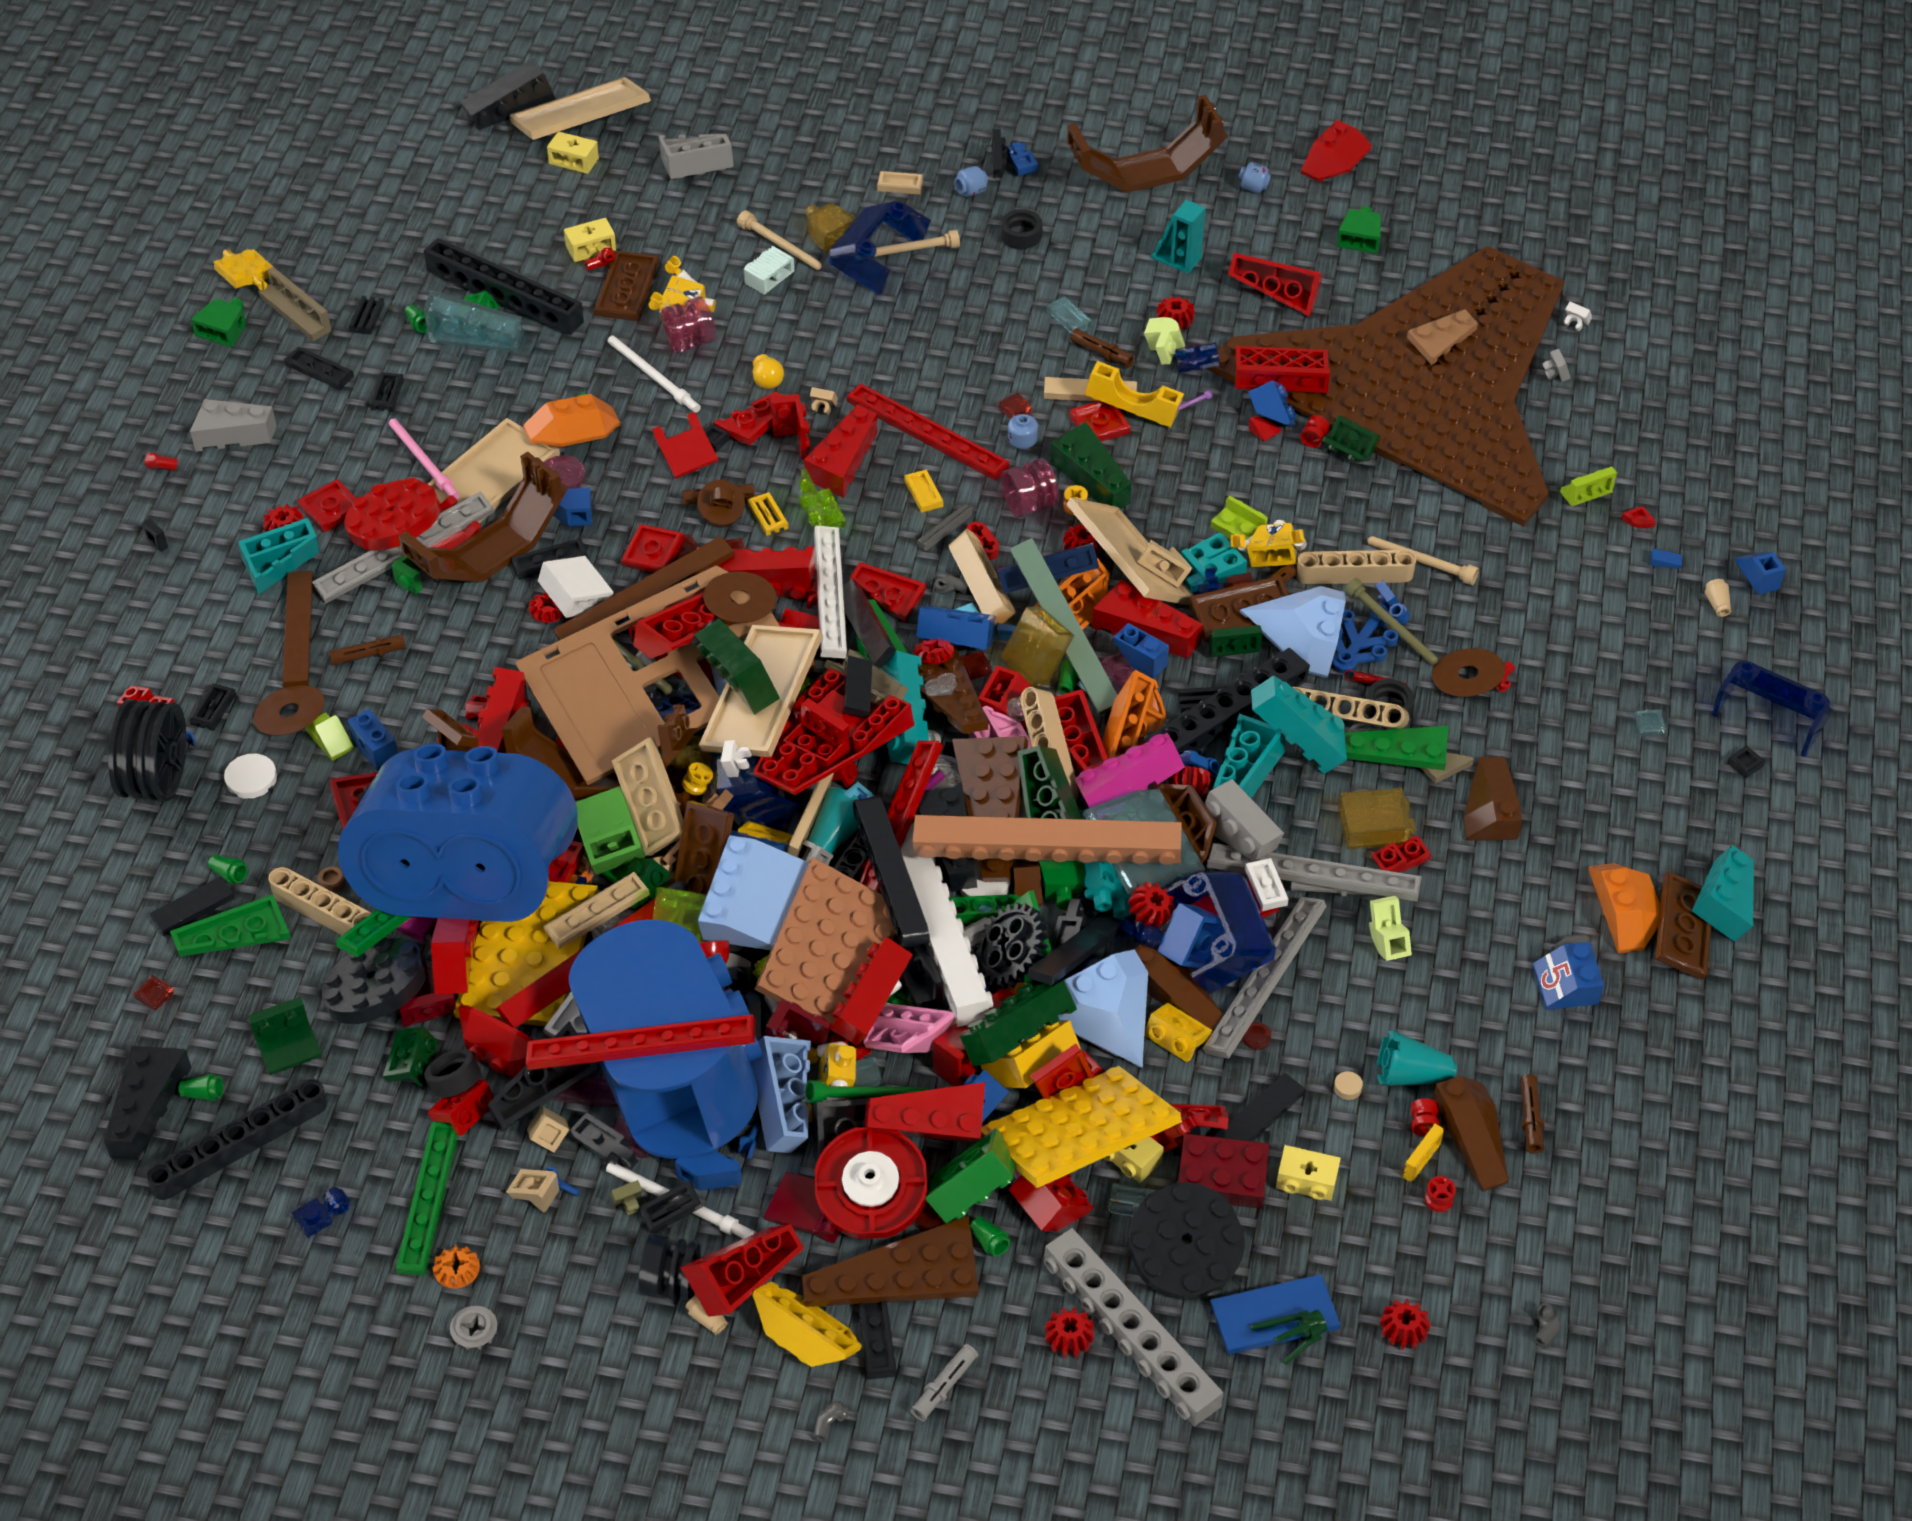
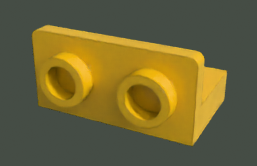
[1144,1003,1212,1062]

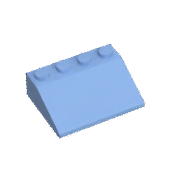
[698,835,809,950]

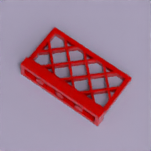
[1235,346,1330,393]

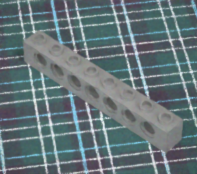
[1044,1228,1224,1427]

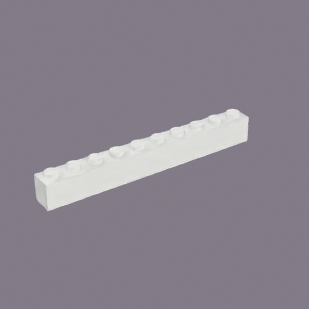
[900,823,993,1027]

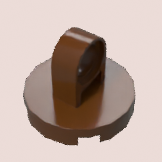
[697,480,745,528]

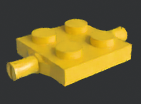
[213,249,273,290]

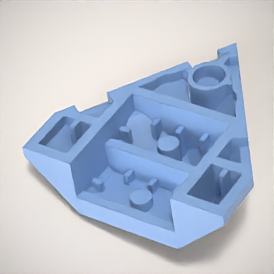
[1239,586,1346,678]
[1058,949,1148,1069]

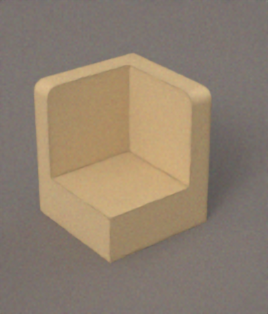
[527,1106,570,1153]

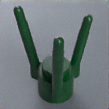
[1250,1309,1328,1364]

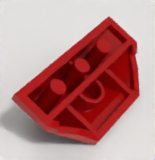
[1300,120,1372,182]
[458,1004,534,1077]

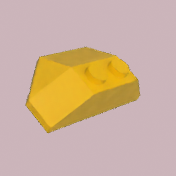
[753,1281,862,1367]

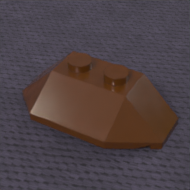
[1139,784,1217,877]

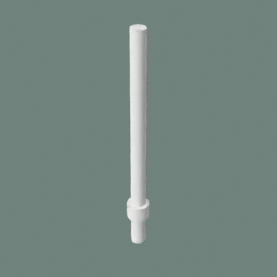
[608,336,701,413]
[606,1162,757,1239]

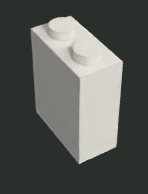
[538,556,613,618]

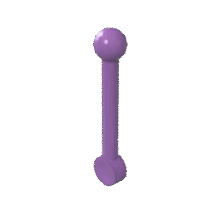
[1178,391,1212,413]

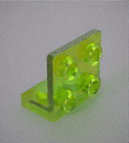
[798,469,846,529]
[652,887,707,943]

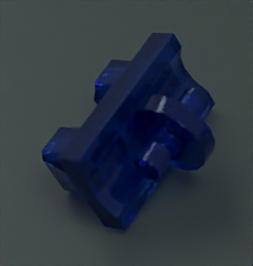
[1175,342,1220,372]

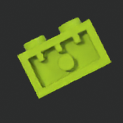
[1560,467,1617,506]
[1210,496,1268,540]

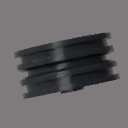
[108,699,187,801]

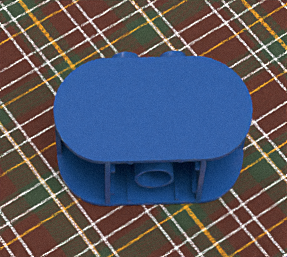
[338,744,578,922]
[569,920,763,1159]

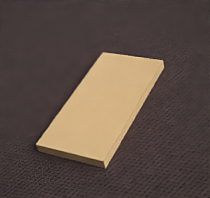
[509,77,650,140]
[428,418,560,531]
[1066,497,1194,606]
[699,625,823,758]

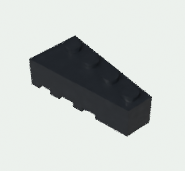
[915,786,978,892]

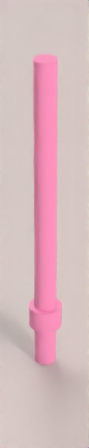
[389,418,460,499]

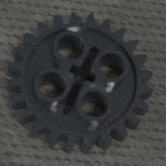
[975,902,1050,989]

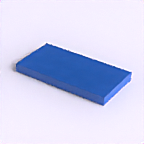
[1210,1274,1340,1355]

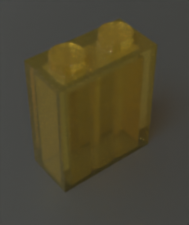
[1001,607,1074,686]
[1338,788,1415,849]

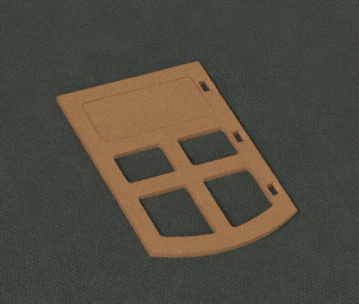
[515,565,780,785]

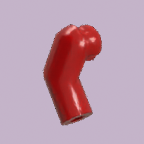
[584,247,615,271]
[1495,661,1515,692]

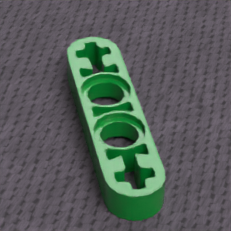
[948,894,1020,923]

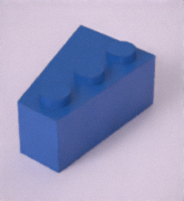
[916,605,996,650]

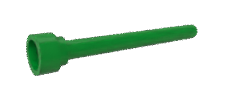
[805,1080,929,1103]

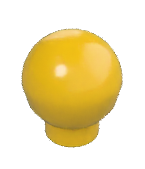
[752,354,784,389]

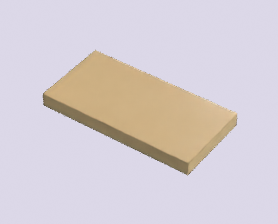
[611,738,684,855]
[787,773,834,858]

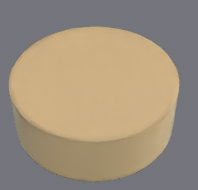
[1334,1071,1363,1100]

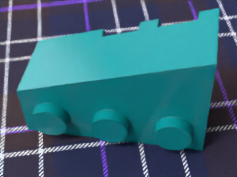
[1150,200,1206,274]
[1692,845,1754,942]

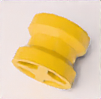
[1063,485,1088,516]
[682,762,713,796]

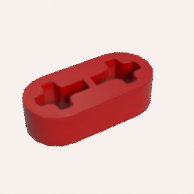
[966,522,999,561]

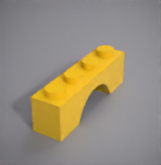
[1084,361,1184,427]

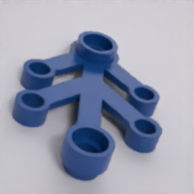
[1332,604,1398,674]

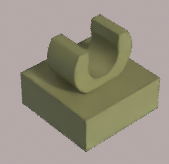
[610,1180,642,1216]

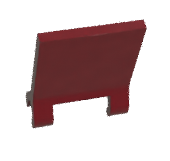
[763,1171,840,1244]

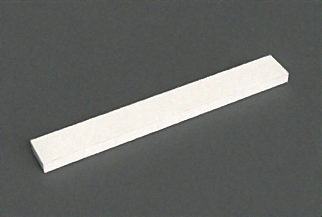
[814,526,847,658]

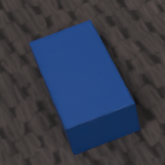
[1651,548,1682,569]
[997,623,1028,642]

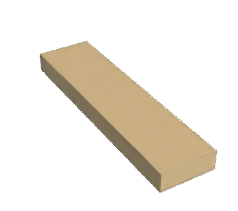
[1044,377,1137,401]
[544,872,649,950]

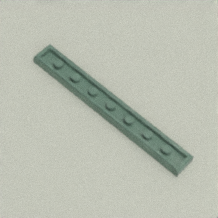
[1010,538,1118,715]

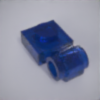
[1121,919,1163,948]
[292,1187,350,1238]

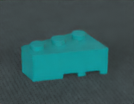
[238,518,319,595]

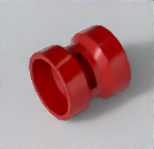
[1300,415,1330,448]
[1411,1098,1440,1137]

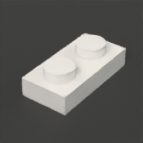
[1245,858,1288,911]

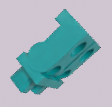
[1181,532,1247,593]
[1079,861,1132,920]

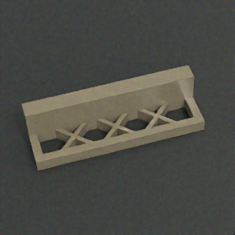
[258,267,331,342]
[824,649,908,705]

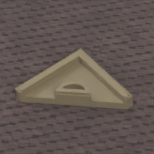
[1421,752,1474,784]

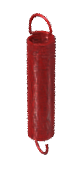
[1344,670,1407,685]

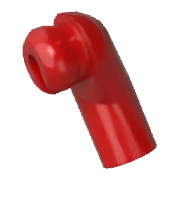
[144,452,178,470]

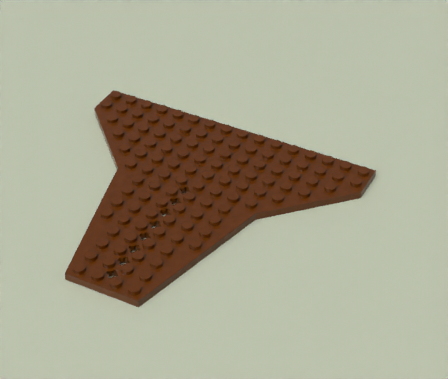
[1205,246,1565,527]

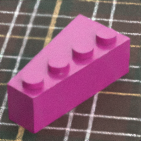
[1074,733,1185,820]

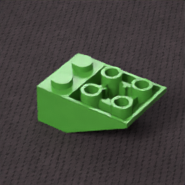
[576,786,646,875]

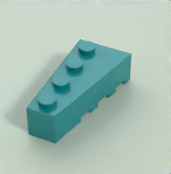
[881,651,929,765]
[1251,676,1347,774]
[1213,714,1286,798]

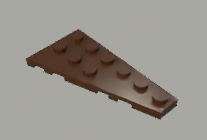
[912,647,988,734]
[952,736,1028,882]
[802,1216,979,1307]

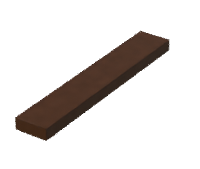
[282,571,314,688]

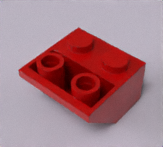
[978,665,1032,730]
[1009,1173,1094,1231]

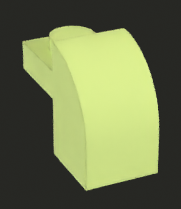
[1144,317,1185,365]
[1369,895,1412,961]

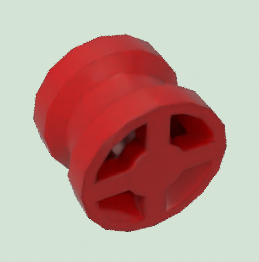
[1425,1176,1456,1213]

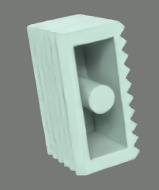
[744,246,794,295]

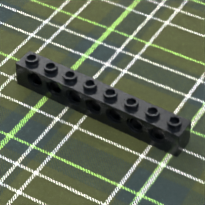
[424,238,584,335]
[1142,647,1310,755]

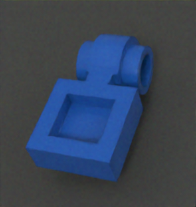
[1007,142,1038,176]
[1375,580,1410,625]
[1179,750,1220,778]

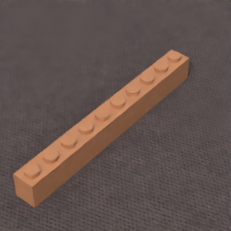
[913,815,1182,865]

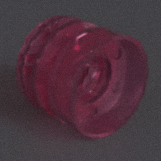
[661,296,716,353]
[1001,458,1059,518]

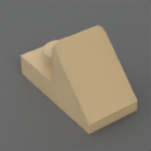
[1137,540,1192,588]
[506,1169,559,1213]

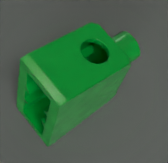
[1337,206,1381,254]
[191,297,246,348]
[1037,860,1086,910]

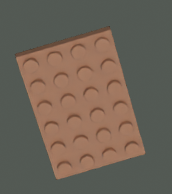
[755,858,896,1037]

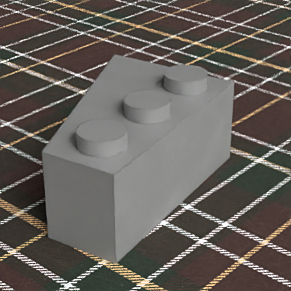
[658,134,734,179]
[190,399,277,452]
[1204,779,1284,862]

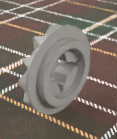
[450,1306,497,1350]

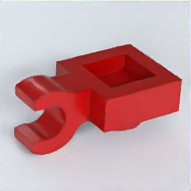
[1150,1116,1196,1153]

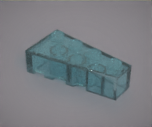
[424,290,524,353]

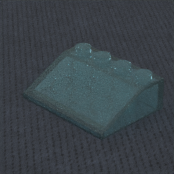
[1083,789,1205,894]

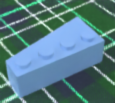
[750,1036,811,1153]

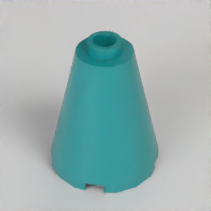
[806,786,859,855]
[1377,1030,1457,1086]

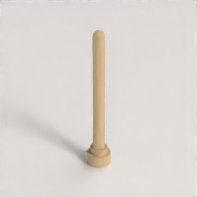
[737,210,822,270]
[854,230,960,259]
[1367,536,1479,586]

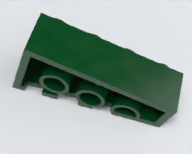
[1050,421,1132,509]
[694,618,780,715]
[1017,745,1082,820]
[960,980,1077,1066]

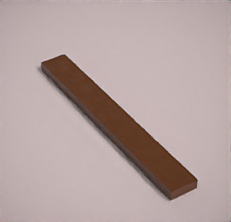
[553,536,735,641]

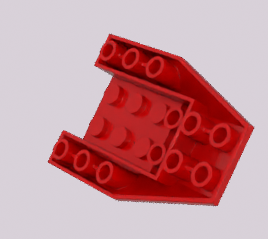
[753,668,915,795]

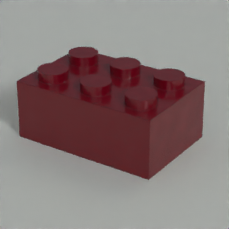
[1179,1134,1269,1209]

